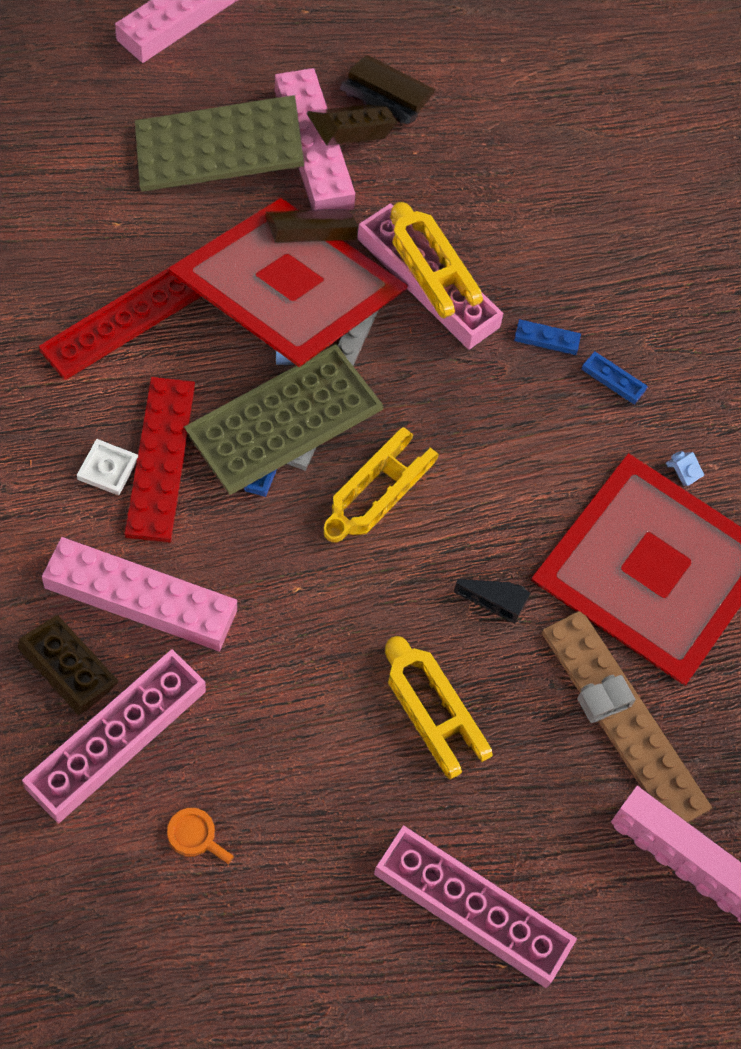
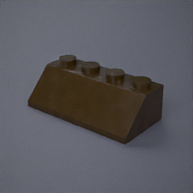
[307,105,397,146]

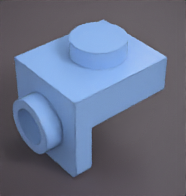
[666,451,704,486]

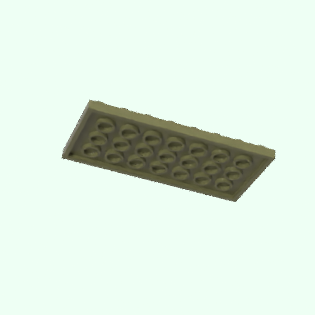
[135,95,305,192]
[184,344,383,495]

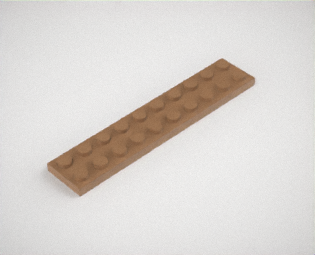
[542,611,712,823]

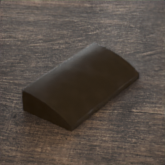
[348,55,435,113]
[265,209,358,243]
[18,614,119,716]

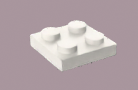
[77,439,138,496]

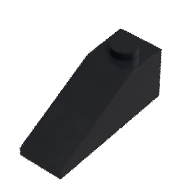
[454,579,530,624]

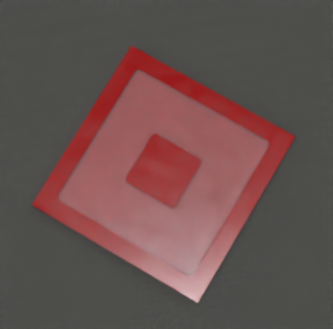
[168,198,408,367]
[531,453,741,686]

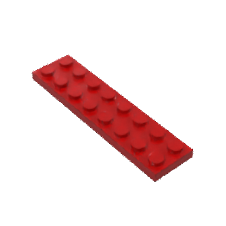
[39,268,202,381]
[125,377,195,543]

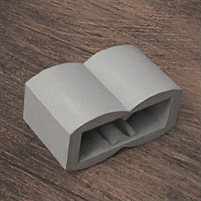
[577,675,636,723]

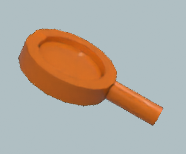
[167,808,234,864]

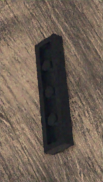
[340,79,418,124]

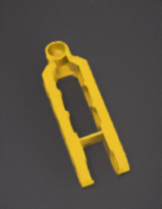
[390,202,483,319]
[323,427,439,543]
[385,636,493,780]

